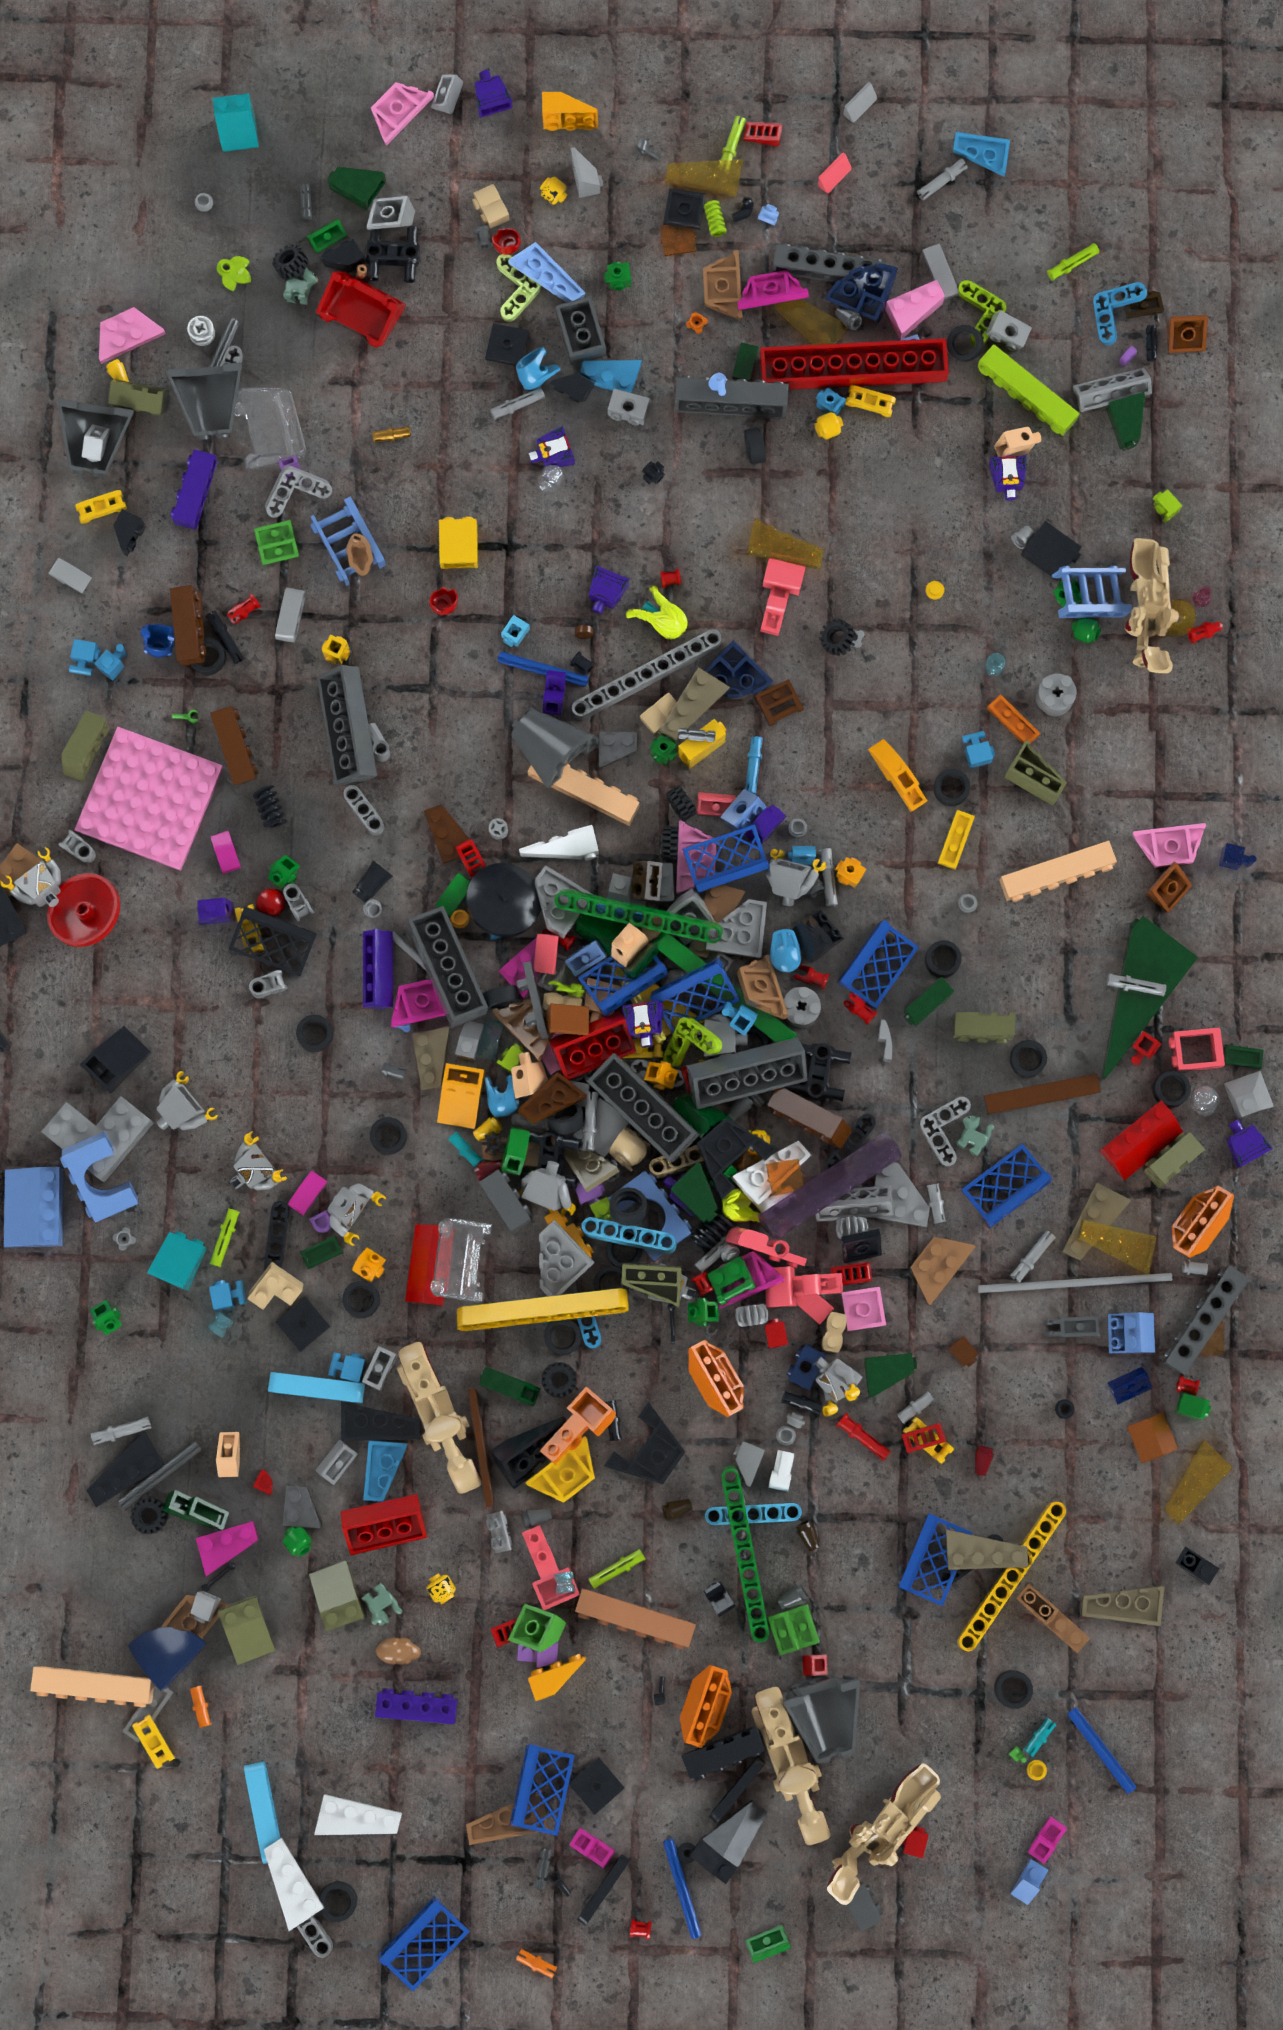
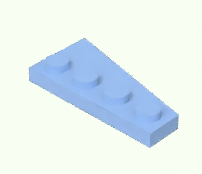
[508,242,586,303]

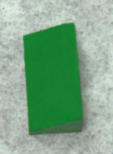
[305,218,348,253]
[745,1925,791,1963]

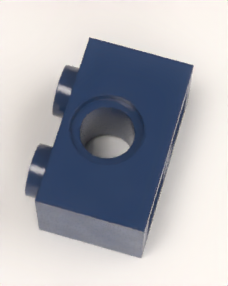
[786,1345,826,1391]

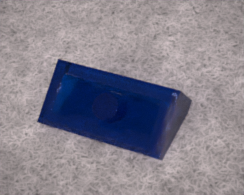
[1107,1367,1153,1405]

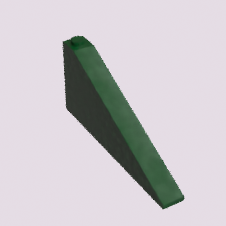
[1101,916,1198,1079]

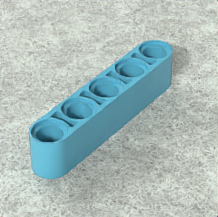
[582,1217,677,1254]
[268,1372,365,1403]
[705,1503,802,1525]
[244,1761,281,1864]

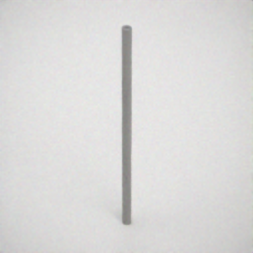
[978,1273,1172,1293]

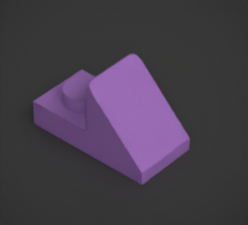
[517,1642,558,1668]

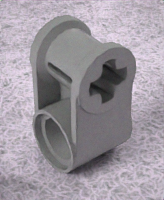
[58,830,96,864]
[283,884,314,922]
[249,970,288,998]

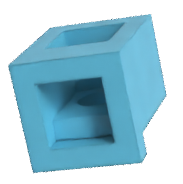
[501,615,530,647]

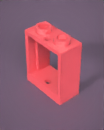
[1169,1027,1225,1072]

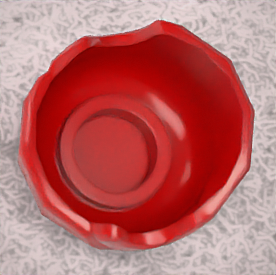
[492,228,521,255]
[429,587,458,615]
[256,889,286,917]

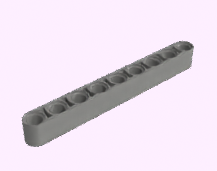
[572,629,721,721]

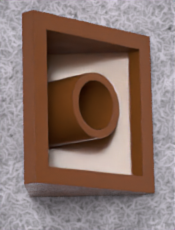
[1166,315,1208,353]
[1146,862,1192,913]
[545,1003,589,1035]
[1126,1412,1178,1463]

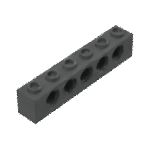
[772,243,886,283]
[1162,1265,1249,1376]

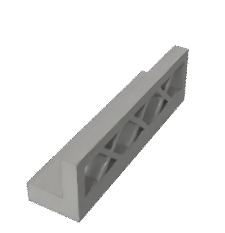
[1073,368,1152,412]
[814,1185,894,1222]

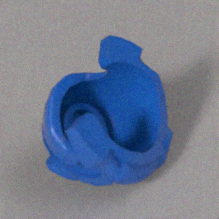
[141,623,175,658]

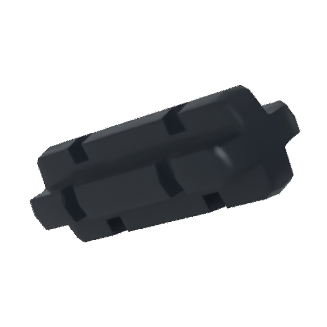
[1146,325,1157,362]

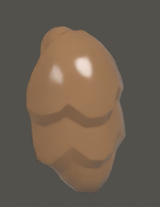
[346,533,373,576]
[376,1637,421,1665]

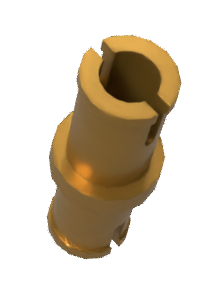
[372,426,411,443]

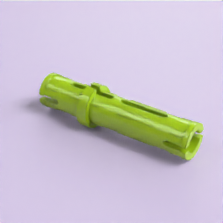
[718,116,746,172]
[1047,243,1099,281]
[209,1208,240,1267]
[588,1548,646,1589]

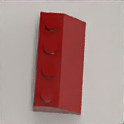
[548,1011,637,1080]
[1099,1100,1183,1181]
[405,1224,454,1306]
[340,1494,427,1555]

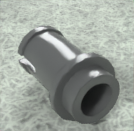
[381,1062,407,1081]

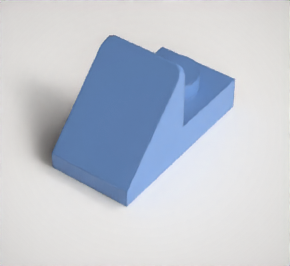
[565,939,607,976]
[1010,1859,1048,1905]

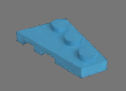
[953,132,1010,177]
[580,360,642,393]
[363,1441,408,1502]

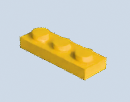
[938,810,975,870]

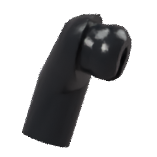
[732,197,754,222]

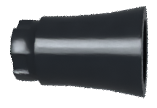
[352,860,393,902]

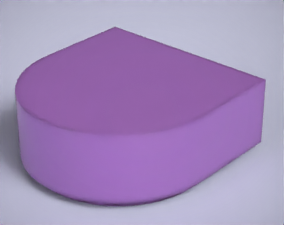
[1119,346,1137,367]
[309,1210,331,1233]

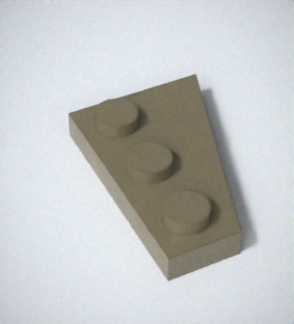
[412,1027,450,1091]
[564,1143,620,1192]

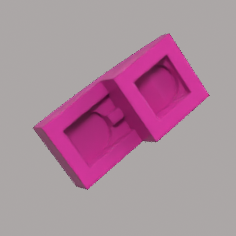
[211,831,241,874]
[288,1171,327,1216]
[1028,1816,1067,1864]
[569,1828,615,1868]

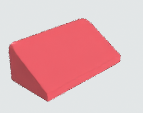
[818,152,851,194]
[697,792,736,816]
[534,934,559,974]
[796,1295,834,1325]

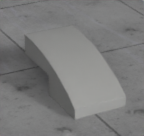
[48,558,92,594]
[877,1020,892,1062]

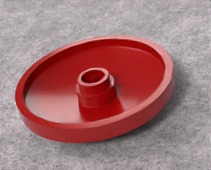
[47,873,120,947]

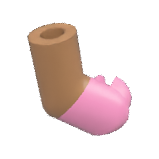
[355,264,368,280]

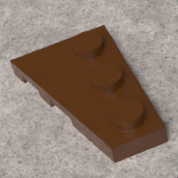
[424,804,479,864]
[518,1072,587,1124]

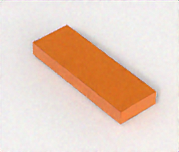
[987,694,1041,744]

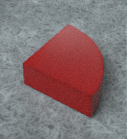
[253,1469,273,1496]

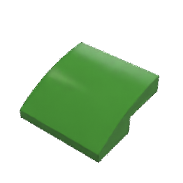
[254,520,299,565]
[768,1604,820,1656]

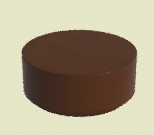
[575,625,594,639]

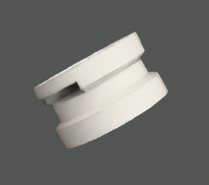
[187,316,215,346]

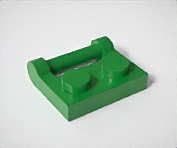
[707,1256,756,1306]

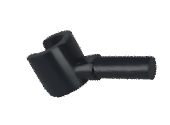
[653,1676,665,1705]
[549,1871,571,1897]

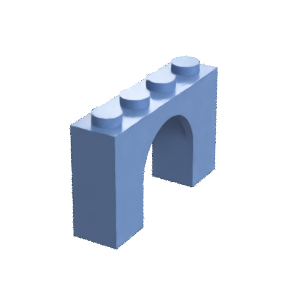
[60,1131,138,1223]
[608,1171,692,1262]

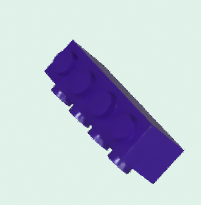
[171,449,218,530]
[363,929,393,1010]
[375,1688,458,1724]

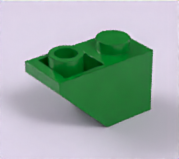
[501,1127,530,1175]
[1175,1393,1211,1421]

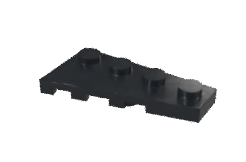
[341,1401,420,1441]
[86,1432,165,1507]

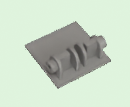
[486,1511,513,1553]

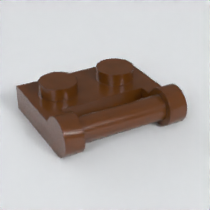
[755,679,804,726]

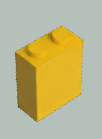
[439,517,478,569]
[678,719,727,770]

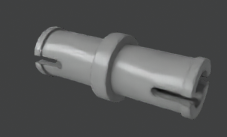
[927,1183,946,1224]
[896,1391,935,1424]

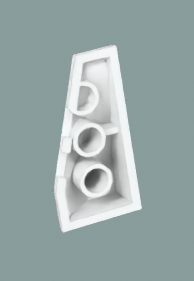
[519,825,599,861]

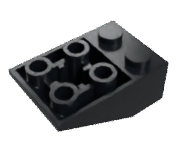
[80,1026,152,1093]

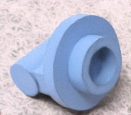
[758,204,779,226]
[708,373,726,396]

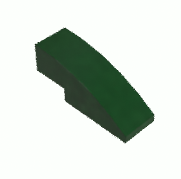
[162,1490,229,1531]

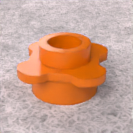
[686,312,708,334]

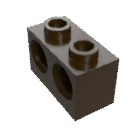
[631,861,663,901]

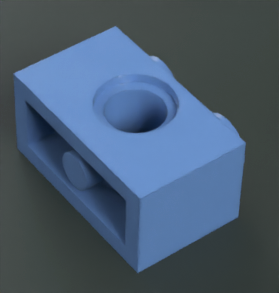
[720,789,766,835]

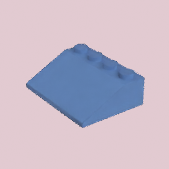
[4,1167,64,1247]

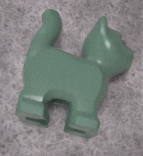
[283,268,318,305]
[956,1116,994,1157]
[361,1583,402,1626]

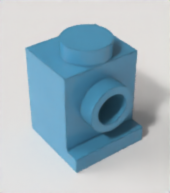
[816,388,846,416]

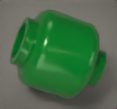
[1071,618,1101,644]
[283,1527,312,1557]

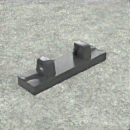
[516,961,549,1039]

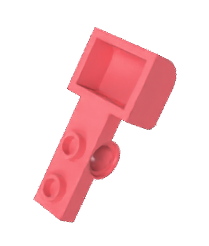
[760,558,806,636]
[725,1227,807,1268]
[765,1266,843,1308]
[522,1525,580,1610]

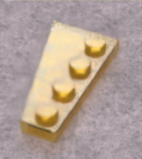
[665,159,744,196]
[771,299,848,345]
[747,518,824,570]
[1078,1220,1157,1275]
[1164,1440,1233,1524]

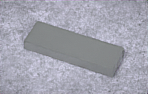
[922,244,959,300]
[122,1684,174,1743]

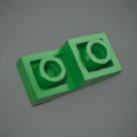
[435,872,470,916]

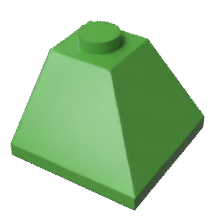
[508,1604,566,1653]

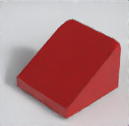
[803,1655,827,1676]

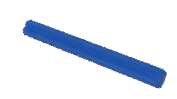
[498,652,588,687]
[1068,1707,1136,1794]
[663,1838,701,1939]

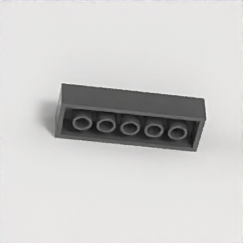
[675,376,789,419]
[317,665,377,786]
[407,906,488,1028]
[687,1037,808,1109]
[587,1053,700,1163]

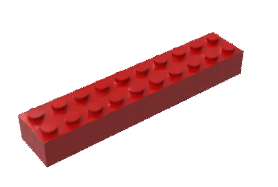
[760,338,949,390]

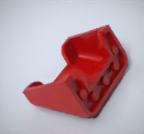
[315,271,406,348]

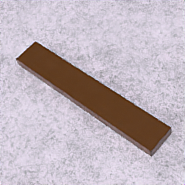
[984,1073,1101,1115]
[468,1388,495,1507]

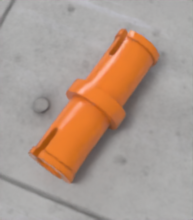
[189,1685,212,1728]
[516,1948,557,1979]

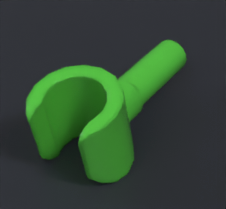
[172,710,198,723]
[1008,1745,1026,1763]

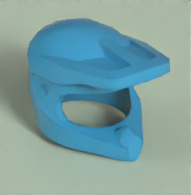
[516,347,561,390]
[770,929,801,973]
[485,1075,519,1118]

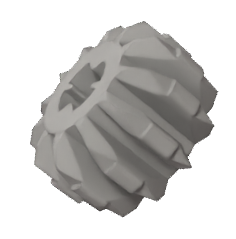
[836,1216,868,1239]
[735,1304,768,1327]

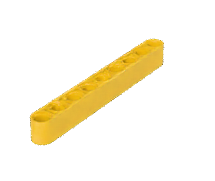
[457,1288,629,1331]
[957,1502,1066,1651]

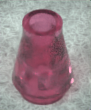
[1193,586,1212,607]

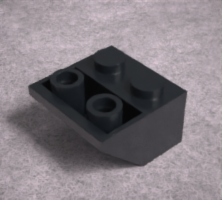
[792,909,844,963]

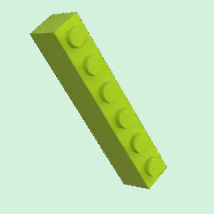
[978,344,1080,436]

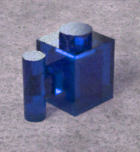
[1218,843,1257,870]

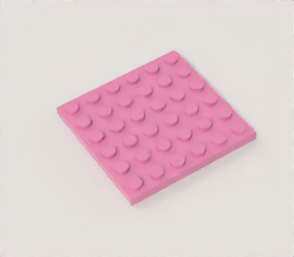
[75,726,224,871]

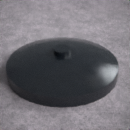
[466,863,541,937]

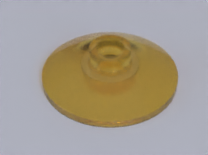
[1166,599,1196,636]

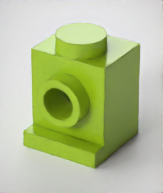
[1152,489,1182,523]
[496,1043,524,1074]
[590,1197,612,1220]

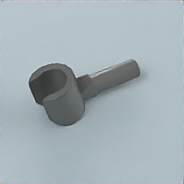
[637,139,661,160]

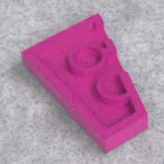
[499,933,542,1000]
[196,1521,259,1577]

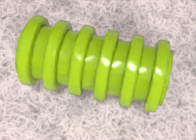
[704,200,727,237]

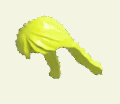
[626,585,688,639]
[722,1184,782,1230]

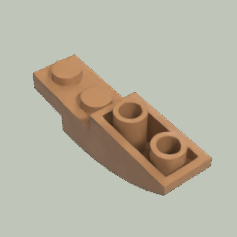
[1016,1584,1090,1654]

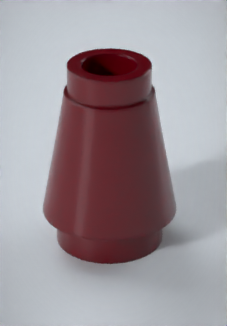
[474,1159,501,1181]
[975,1445,994,1476]

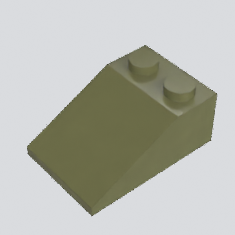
[309,1560,366,1632]
[218,1594,275,1665]

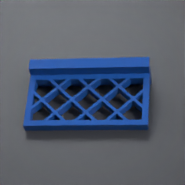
[682,824,770,892]
[837,920,919,1009]
[578,952,668,1017]
[650,958,741,1034]
[961,1144,1052,1228]
[899,1513,973,1606]
[509,1744,575,1836]
[378,1896,470,1991]

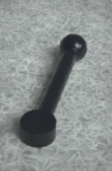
[667,1303,675,1344]
[202,1562,236,1592]

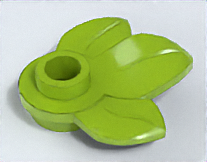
[216,256,251,291]
[548,981,586,997]

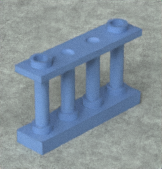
[310,496,386,586]
[1052,566,1133,618]

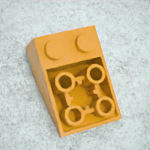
[542,92,598,131]
[437,1063,485,1129]
[528,1654,586,1701]

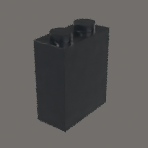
[1021,521,1082,581]

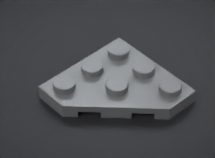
[535,865,593,939]
[704,899,767,959]
[871,1160,930,1227]
[539,1220,595,1297]

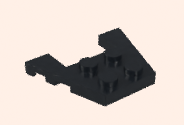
[697,1118,778,1200]
[604,1403,685,1484]

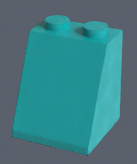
[212,93,259,152]
[147,1231,208,1291]

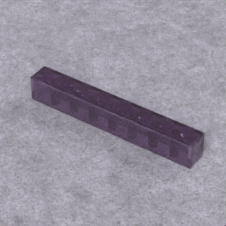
[758,1132,902,1241]

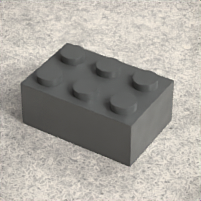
[555,296,606,365]
[479,1170,533,1235]

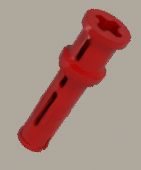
[835,1412,891,1461]

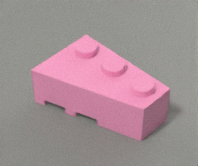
[885,280,945,340]

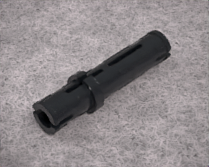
[205,611,245,664]

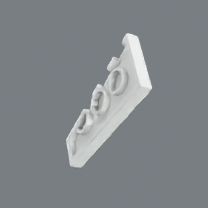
[264,1838,324,1931]

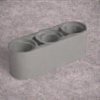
[275,587,306,643]
[343,785,384,836]
[296,1915,333,1958]

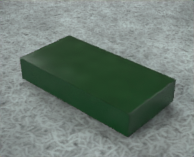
[732,342,759,382]
[1223,1044,1264,1069]
[300,1235,343,1270]

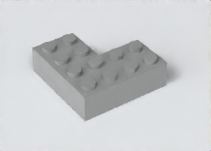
[41,1096,154,1182]

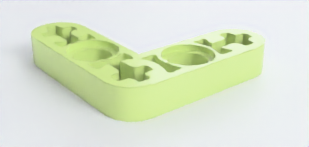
[497,254,541,322]

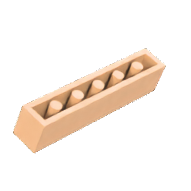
[528,764,640,826]
[999,841,1117,902]
[30,1666,154,1707]

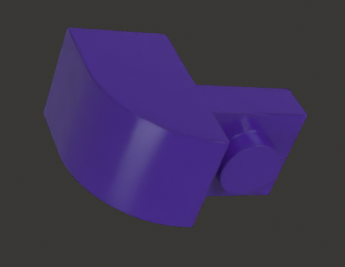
[542,670,566,716]
[745,804,787,845]

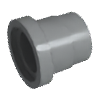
[1011,526,1035,549]

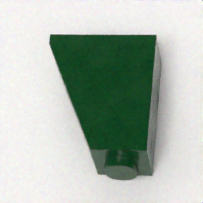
[328,167,386,211]
[1106,392,1145,450]
[575,914,637,958]
[904,977,954,1027]
[672,1094,733,1139]
[670,1162,717,1224]
[864,1353,917,1398]
[478,1367,541,1407]

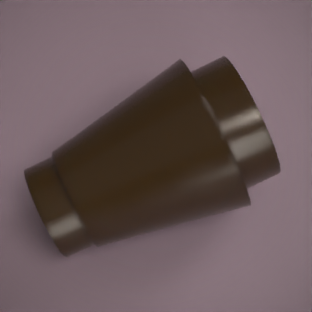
[662,1498,693,1521]
[796,1520,820,1551]

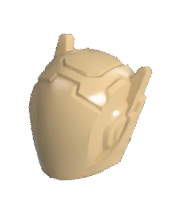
[609,1127,650,1172]

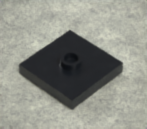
[663,188,706,230]
[485,323,529,366]
[841,1229,882,1263]
[276,1297,331,1352]
[569,1757,625,1815]

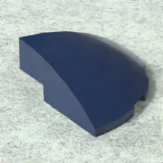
[825,264,898,323]
[704,639,773,698]
[128,1627,207,1691]

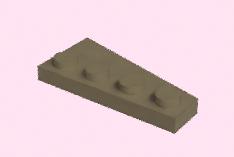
[659,667,730,740]
[1062,1183,1131,1261]
[946,1530,1028,1570]
[1081,1586,1165,1626]

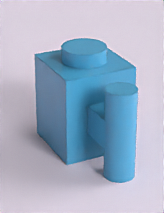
[69,639,101,676]
[94,644,127,681]
[962,731,995,769]
[788,846,816,869]
[722,1002,758,1036]
[209,1280,247,1311]
[328,1352,367,1383]

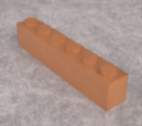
[575,1588,696,1650]

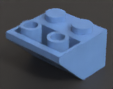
[1108,1312,1155,1354]

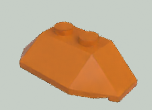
[1171,1186,1234,1258]
[689,1340,744,1417]
[680,1665,732,1748]

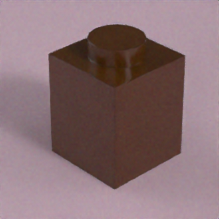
[947,1336,979,1367]

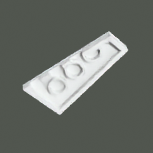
[730,1141,811,1206]
[314,1794,402,1835]

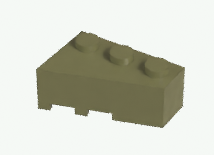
[108,379,170,415]
[61,711,109,782]
[1004,739,1067,806]
[953,1012,1016,1044]
[1143,1132,1205,1188]
[621,1263,682,1307]

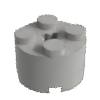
[1036,674,1077,716]
[783,987,821,1028]

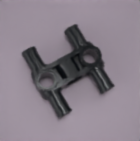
[365,226,420,283]
[786,1043,852,1102]
[520,1130,582,1189]

